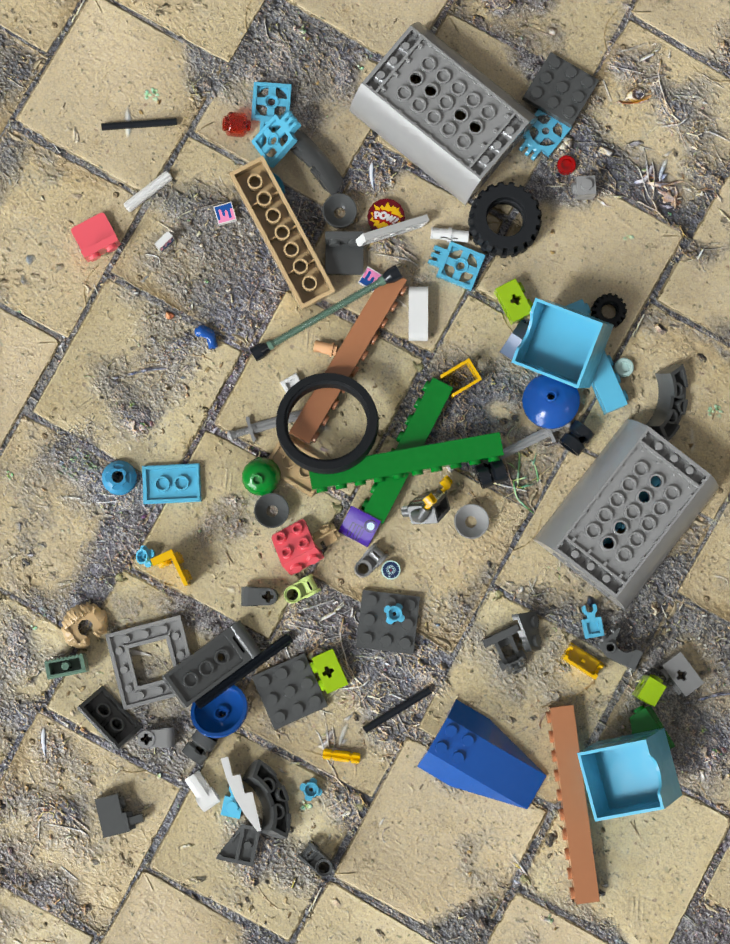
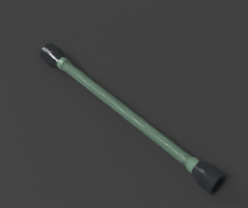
[250,264,403,362]

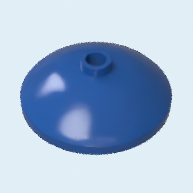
[522,375,580,429]
[191,685,248,738]

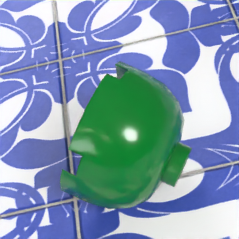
[242,457,281,496]

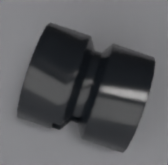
[559,420,595,456]
[475,458,508,489]

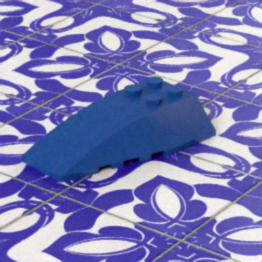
[417,699,547,809]

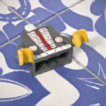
[401,475,453,524]

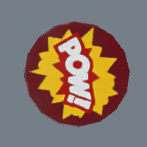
[367,198,405,231]

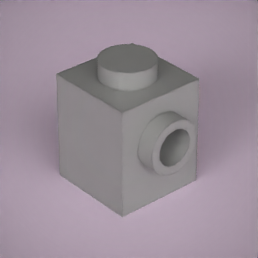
[571,175,597,201]

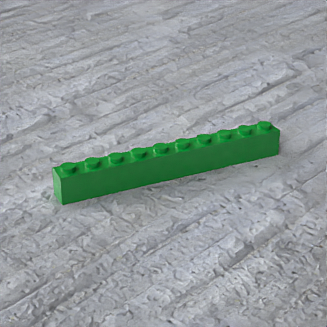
[309,432,504,493]

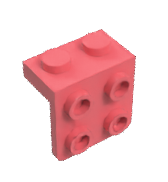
[71,213,121,262]
[271,519,324,575]

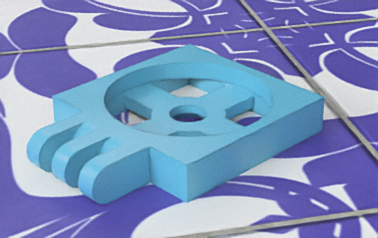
[251,82,292,133]
[519,109,572,161]
[251,111,301,168]
[427,241,485,291]

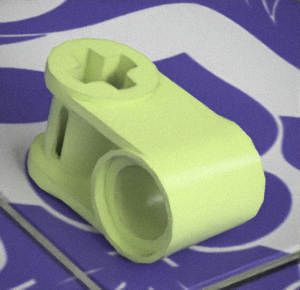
[284,573,321,604]

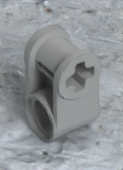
[354,542,389,578]
[137,726,176,748]

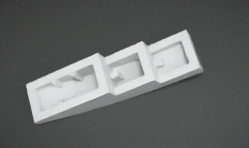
[221,757,261,832]

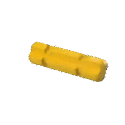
[322,748,361,764]

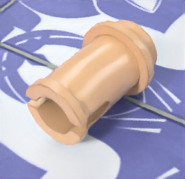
[313,340,338,357]

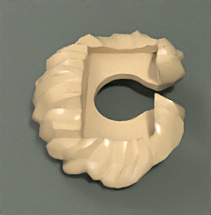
[61,602,108,649]

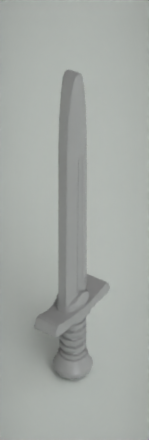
[227,410,302,443]
[483,422,572,465]

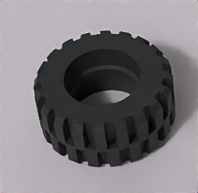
[468,182,542,258]

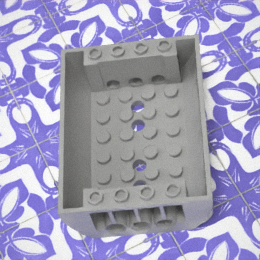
[350,22,538,206]
[533,419,719,611]

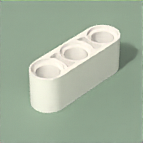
[408,286,428,341]

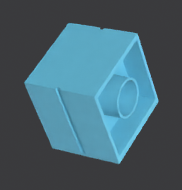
[511,298,614,388]
[577,728,682,822]

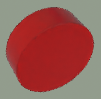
[557,155,576,175]

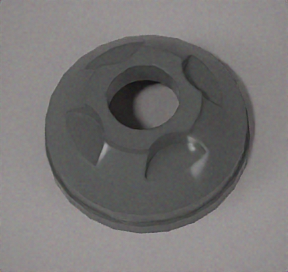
[322,193,357,228]
[254,493,289,528]

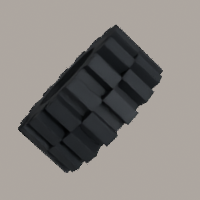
[591,293,627,328]

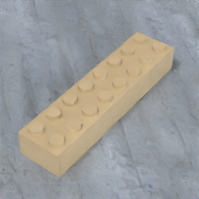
[229,155,335,311]

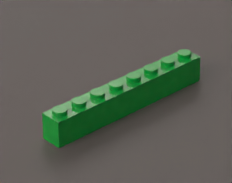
[361,378,453,525]

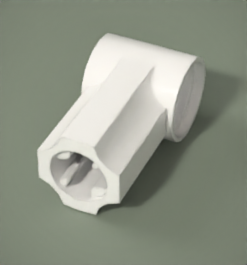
[185,770,221,812]

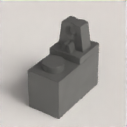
[95,792,145,838]

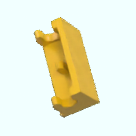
[561,642,604,680]

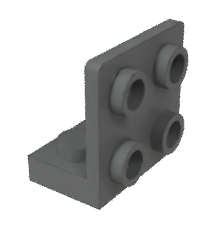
[325,231,363,275]

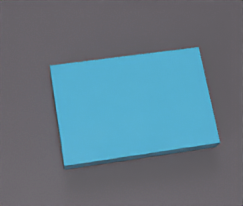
[142,463,202,505]

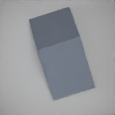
[500,321,528,360]

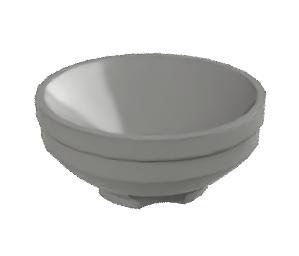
[454,504,489,539]

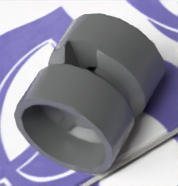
[182,730,218,765]

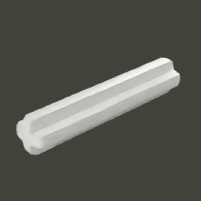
[124,171,173,212]

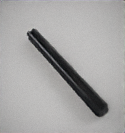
[195,634,293,709]

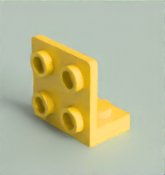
[150,549,193,586]

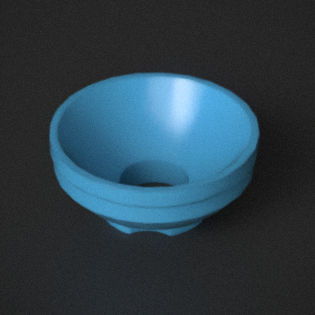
[102,460,137,495]

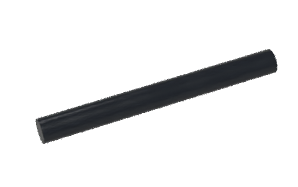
[101,118,177,131]
[362,687,432,733]

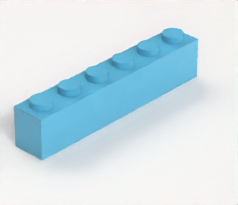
[566,299,629,415]

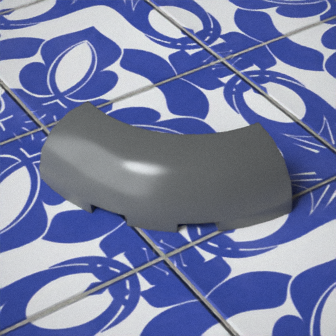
[282,130,343,195]
[646,364,688,441]
[242,759,291,839]

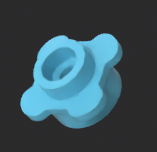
[136,545,155,567]
[384,603,405,624]
[300,778,322,801]

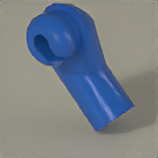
[194,325,218,350]

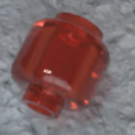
[222,112,251,138]

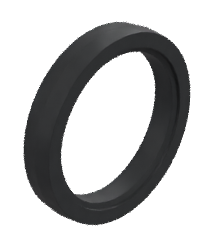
[276,373,379,474]

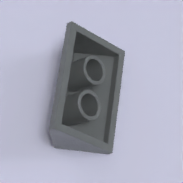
[77,686,142,750]

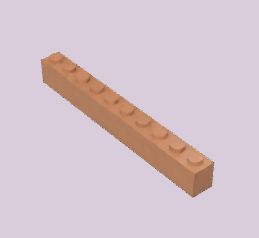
[289,268,408,445]
[546,704,600,904]

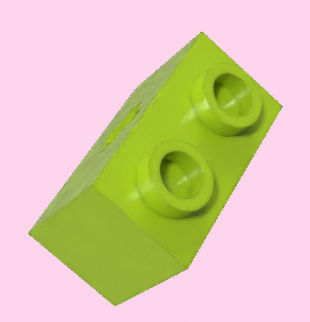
[494,278,533,325]
[310,648,349,694]
[631,674,666,707]

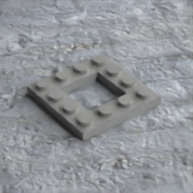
[105,615,191,710]

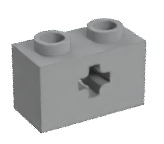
[659,651,704,697]

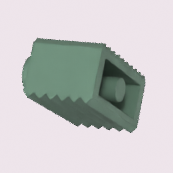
[44,653,89,680]

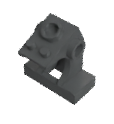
[481,624,527,675]
[598,627,644,672]

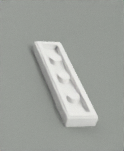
[356,214,429,247]

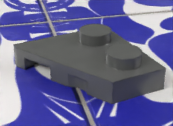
[512,611,542,652]
[216,823,261,867]

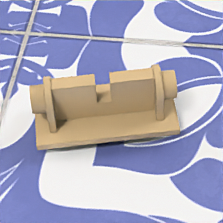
[311,523,341,550]

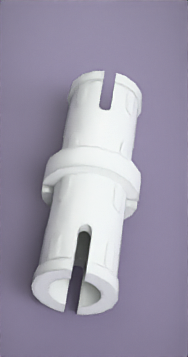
[430,227,469,243]

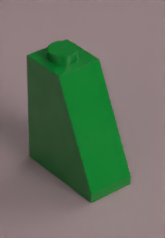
[630,705,675,749]

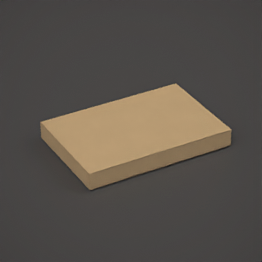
[268,442,321,498]

